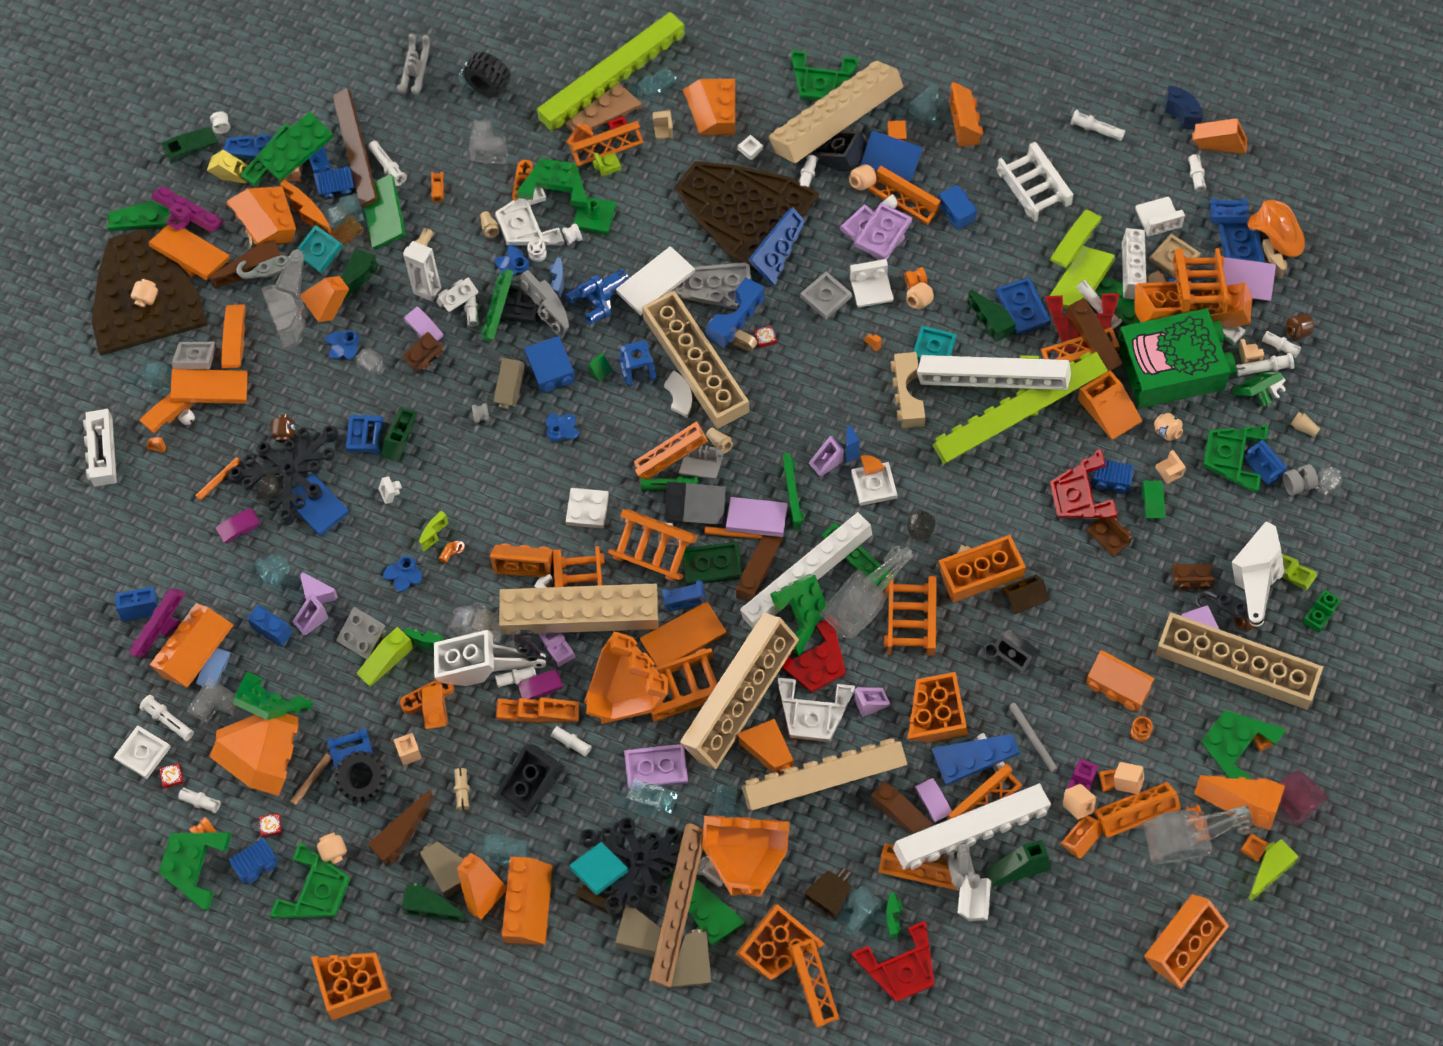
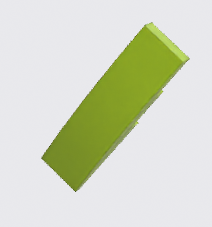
[1050,209,1102,268]

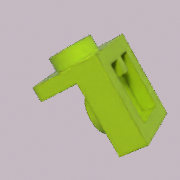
[592,152,621,177]

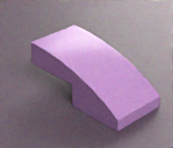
[404,306,444,341]
[538,633,576,667]
[915,778,952,822]

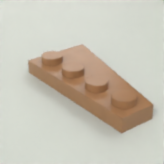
[566,83,642,133]

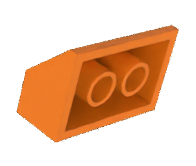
[949,82,983,147]
[1135,282,1196,322]
[490,543,554,577]
[1086,650,1155,712]

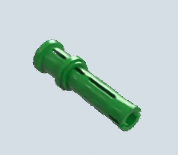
[641,476,699,490]

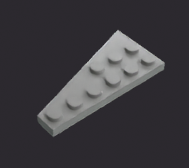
[669,263,751,310]

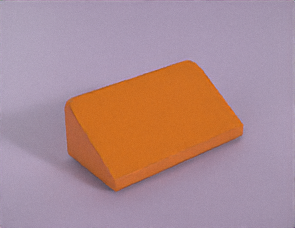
[1060,815,1103,859]

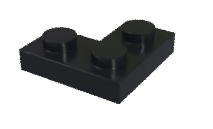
[500,285,539,324]

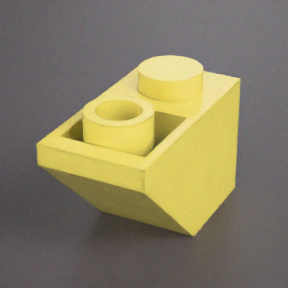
[207,150,248,184]

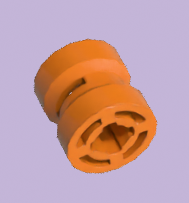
[904,267,928,289]
[1130,716,1153,742]
[189,817,217,833]

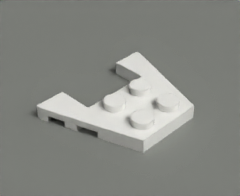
[495,187,564,245]
[778,678,855,742]

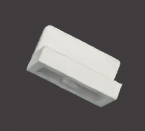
[958,874,991,921]

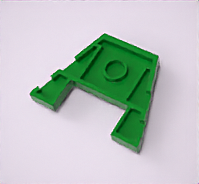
[791,50,859,101]
[517,158,587,208]
[1203,425,1269,493]
[770,574,827,656]
[233,672,314,720]
[1201,710,1286,779]
[159,832,232,910]
[270,842,350,919]

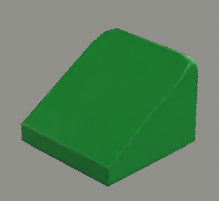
[589,353,612,381]

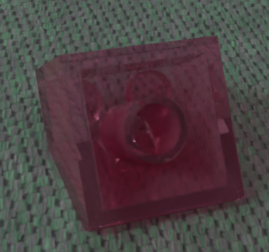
[1279,769,1329,824]

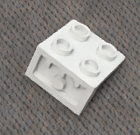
[1135,197,1185,237]
[850,259,893,308]

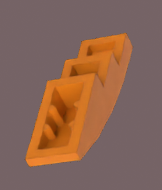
[280,179,333,236]
[221,304,246,368]
[139,394,195,433]
[496,697,579,723]

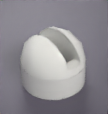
[882,194,897,209]
[178,409,195,425]

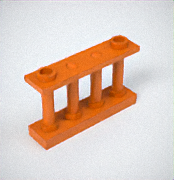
[1173,248,1231,313]
[608,509,698,582]
[553,546,605,587]
[884,575,936,656]
[650,648,718,722]

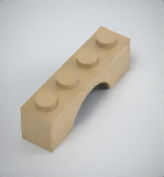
[891,352,925,428]

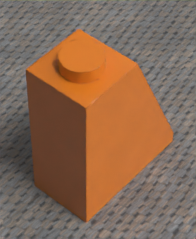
[1192,118,1247,154]
[300,276,349,322]
[422,684,449,729]
[738,719,794,774]
[457,853,507,919]

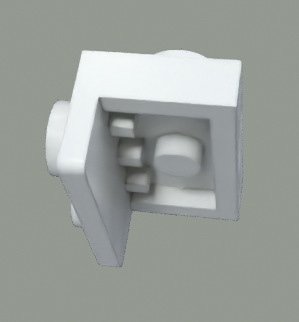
[437,277,478,312]

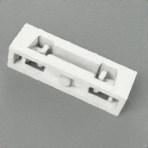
[1122,228,1146,299]
[403,241,441,302]
[83,409,117,487]

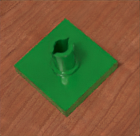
[573,197,617,235]
[1232,372,1283,407]

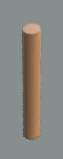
[290,753,332,806]

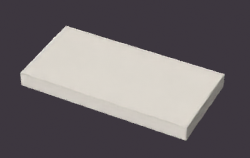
[616,246,695,316]

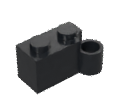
[984,629,1041,673]

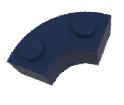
[1165,85,1203,130]

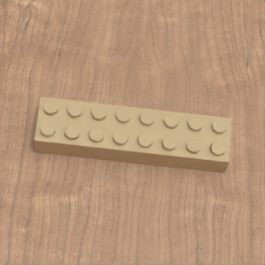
[769,61,904,163]
[642,291,749,429]
[499,584,659,635]
[1155,612,1323,710]
[680,613,799,769]
[741,738,907,810]

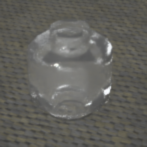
[355,348,384,375]
[1317,466,1343,496]

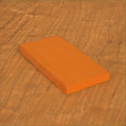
[149,223,230,280]
[170,369,248,404]
[640,602,727,667]

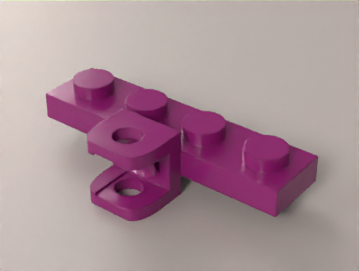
[151,186,223,233]
[129,588,186,657]

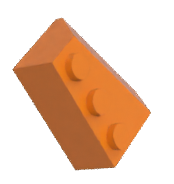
[683,79,735,135]
[226,186,296,245]
[907,672,968,743]
[735,904,825,980]
[311,953,392,1021]

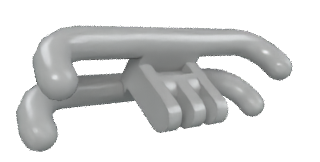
[397,34,430,95]
[946,844,980,889]

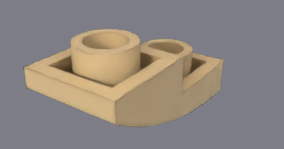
[1262,239,1287,279]

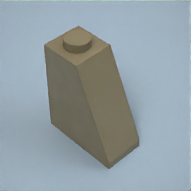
[493,358,528,409]
[420,842,463,898]
[615,903,662,957]
[670,929,711,988]

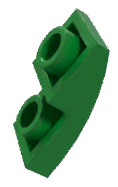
[1142,481,1165,519]
[1302,589,1341,633]
[404,627,444,650]
[886,892,903,941]

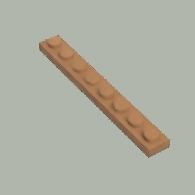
[649,823,703,988]

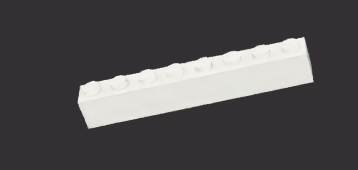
[917,355,1071,390]
[740,512,872,629]
[893,784,1051,870]

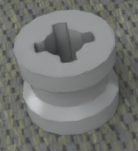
[472,403,490,424]

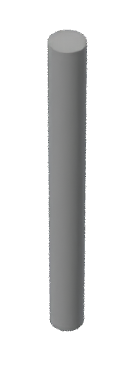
[1009,703,1058,773]

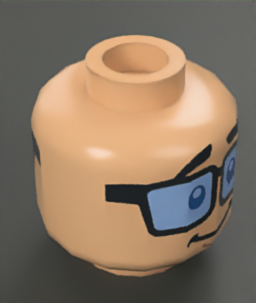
[1154,413,1183,441]

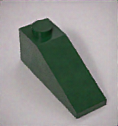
[341,249,378,301]
[381,407,418,462]
[402,883,465,923]

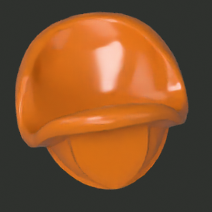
[1248,200,1305,257]

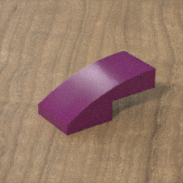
[216,508,261,544]
[517,669,564,700]
[1067,759,1098,791]

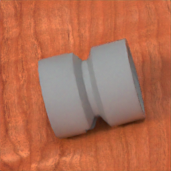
[1282,464,1318,496]

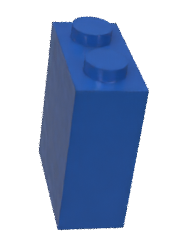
[524,336,575,393]

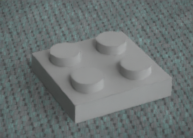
[800,272,852,319]
[172,342,216,370]

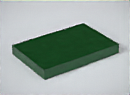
[682,541,743,586]

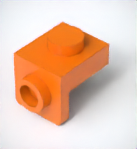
[566,123,594,153]

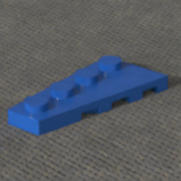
[224,134,274,159]
[748,208,805,286]
[931,734,1021,786]

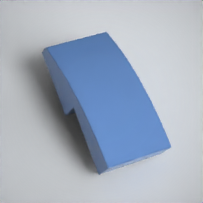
[550,257,564,299]
[196,648,231,690]

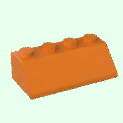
[938,535,1026,603]
[150,603,234,688]
[502,857,553,945]
[1144,894,1229,989]

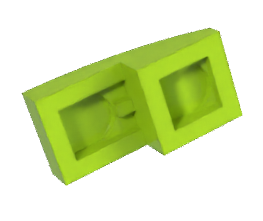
[419,510,449,552]
[1282,554,1317,590]

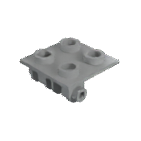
[679,445,724,480]
[336,607,387,659]

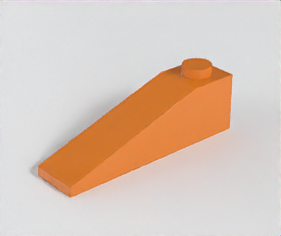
[1194,775,1285,830]

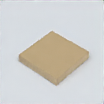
[1149,234,1201,278]

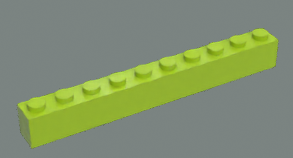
[537,12,685,131]
[932,352,1108,465]

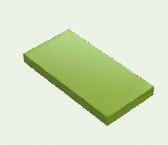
[1050,246,1116,309]

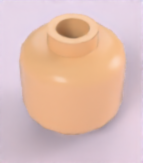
[849,164,876,191]
[131,279,158,308]
[906,282,934,310]
[317,833,347,865]

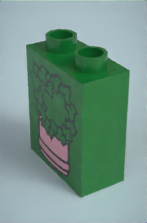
[1118,308,1236,409]

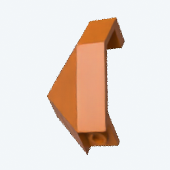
[584,631,668,724]
[209,714,299,796]
[702,815,790,897]

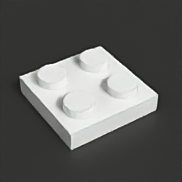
[851,462,897,506]
[566,488,609,529]
[114,725,171,779]

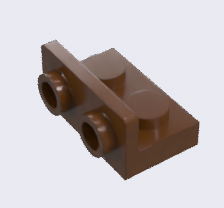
[401,332,445,373]
[1087,518,1132,558]
[1171,564,1215,591]

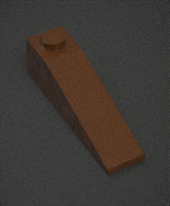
[210,240,280,289]
[1067,297,1123,372]
[736,535,783,602]
[871,780,934,835]
[368,790,434,867]

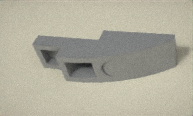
[518,270,569,338]

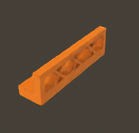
[570,121,644,167]
[868,166,941,225]
[1041,327,1120,363]
[634,421,708,479]
[947,763,1022,820]
[1094,782,1181,838]
[878,843,959,891]
[789,938,839,1027]

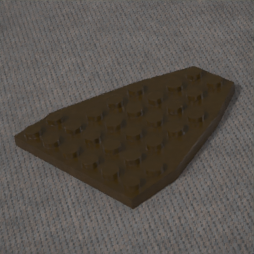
[675,161,819,274]
[91,229,208,356]

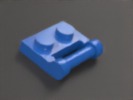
[1210,198,1248,223]
[346,415,384,454]
[327,728,374,770]

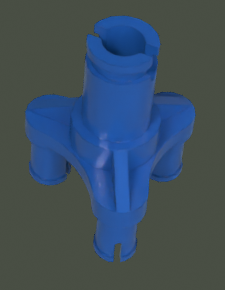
[565,269,629,325]

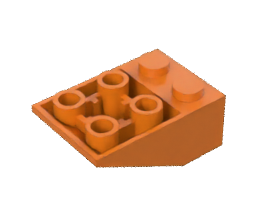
[1193,282,1252,327]
[1078,370,1142,440]

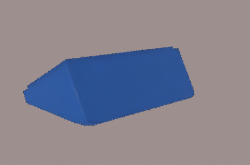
[846,425,859,463]

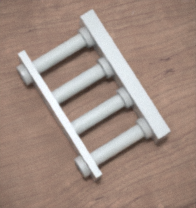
[997,142,1073,222]

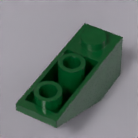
[162,126,219,164]
[967,290,1016,342]
[985,840,1050,888]

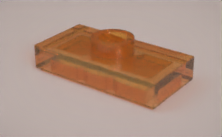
[329,215,364,247]

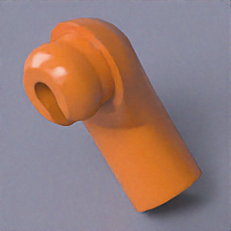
[438,541,465,563]

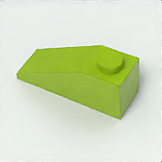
[357,627,414,687]
[1248,839,1299,901]

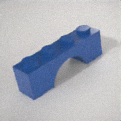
[705,278,765,347]

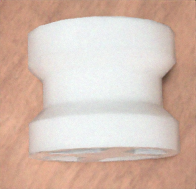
[210,112,230,134]
[562,223,582,245]
[527,239,547,262]

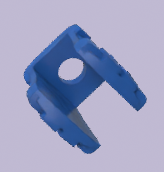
[620,341,656,387]

